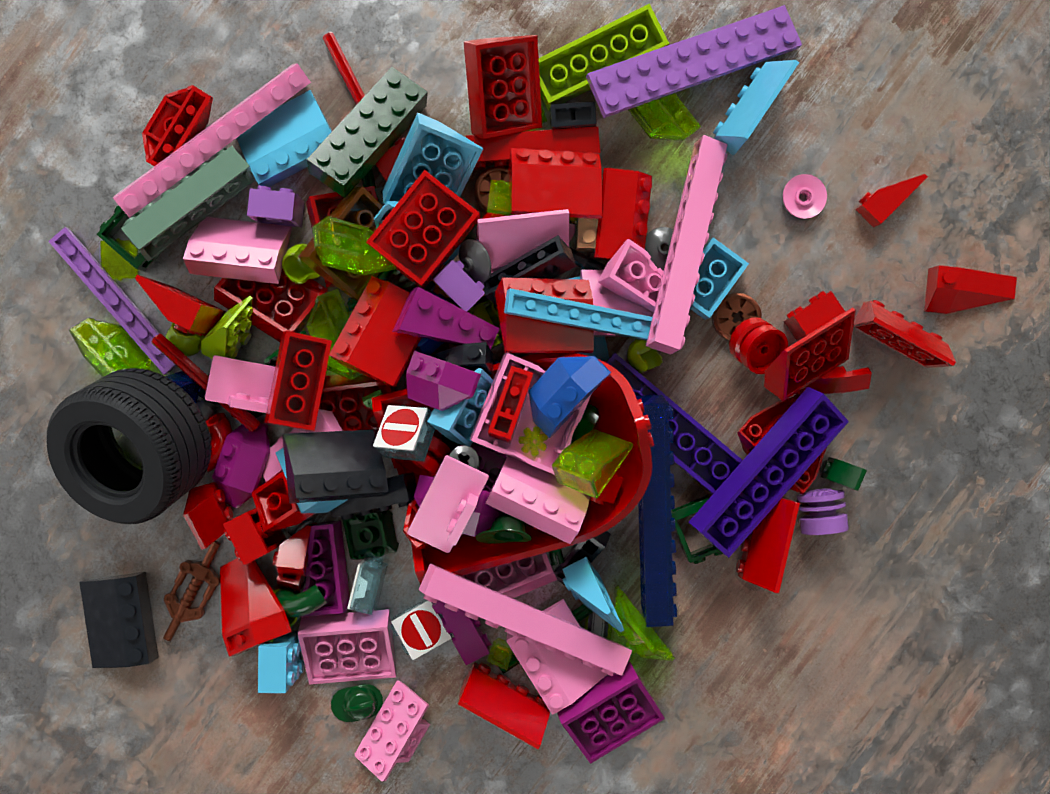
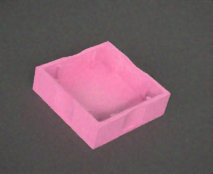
[469,353,591,476]

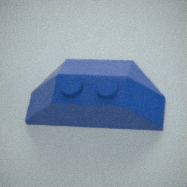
[528,356,611,438]

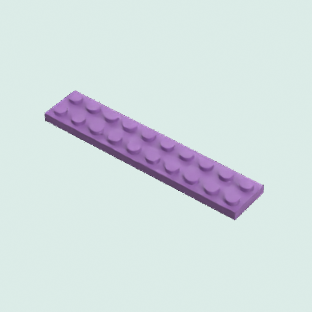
[586,5,802,118]

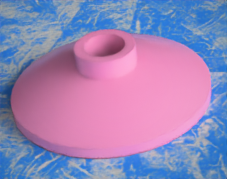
[782,174,827,219]

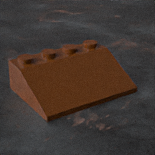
[298,186,388,301]

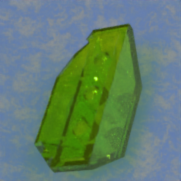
[628,93,701,141]
[312,216,396,275]
[306,288,364,380]
[69,317,151,377]
[612,585,675,661]

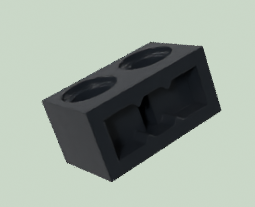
[550,102,597,130]

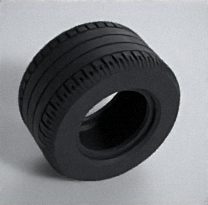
[47,368,211,524]

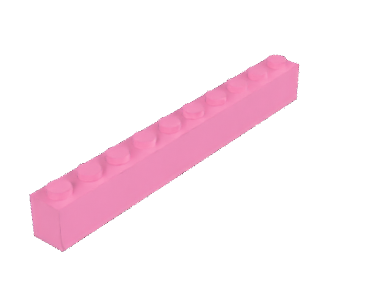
[113,63,311,218]
[646,135,727,355]
[418,564,632,676]

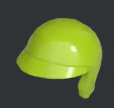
[282,244,320,284]
[166,323,205,357]
[627,339,663,373]

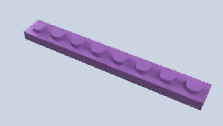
[48,227,176,375]

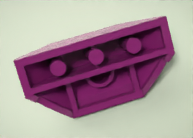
[406,351,481,411]
[212,422,270,508]
[414,475,505,537]

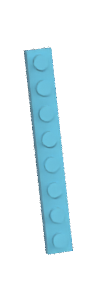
[504,288,653,341]

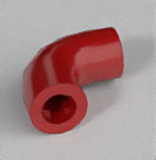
[206,413,233,473]

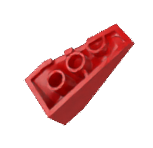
[924,265,1017,314]

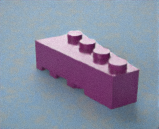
[392,287,500,349]
[301,520,350,617]
[432,600,492,665]

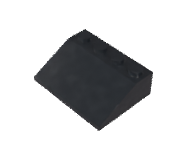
[282,430,388,504]
[79,571,159,668]

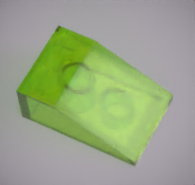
[552,429,633,499]

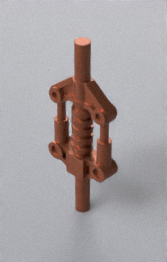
[163,541,221,641]

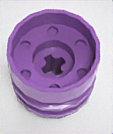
[797,488,849,535]

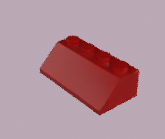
[594,168,652,261]

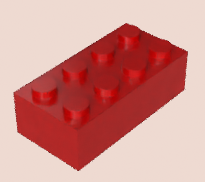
[264,331,332,431]

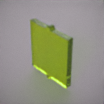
[100,238,138,281]

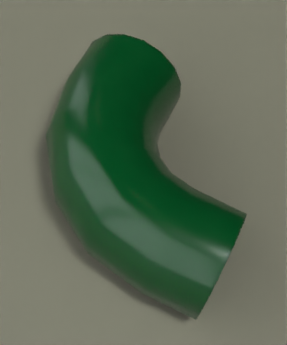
[275,584,327,618]

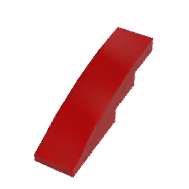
[796,366,872,394]

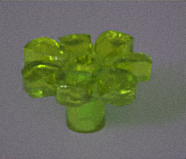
[518,426,548,456]

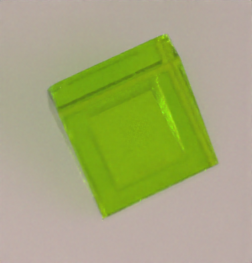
[487,638,514,670]

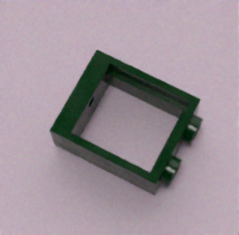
[97,205,162,272]
[667,495,723,564]

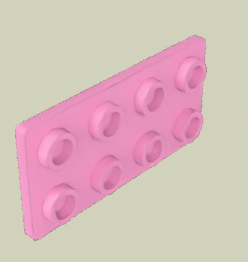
[205,355,275,413]
[407,455,489,553]
[355,681,430,781]

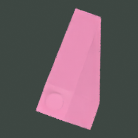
[598,239,663,313]

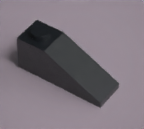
[430,342,493,375]
[554,531,611,586]

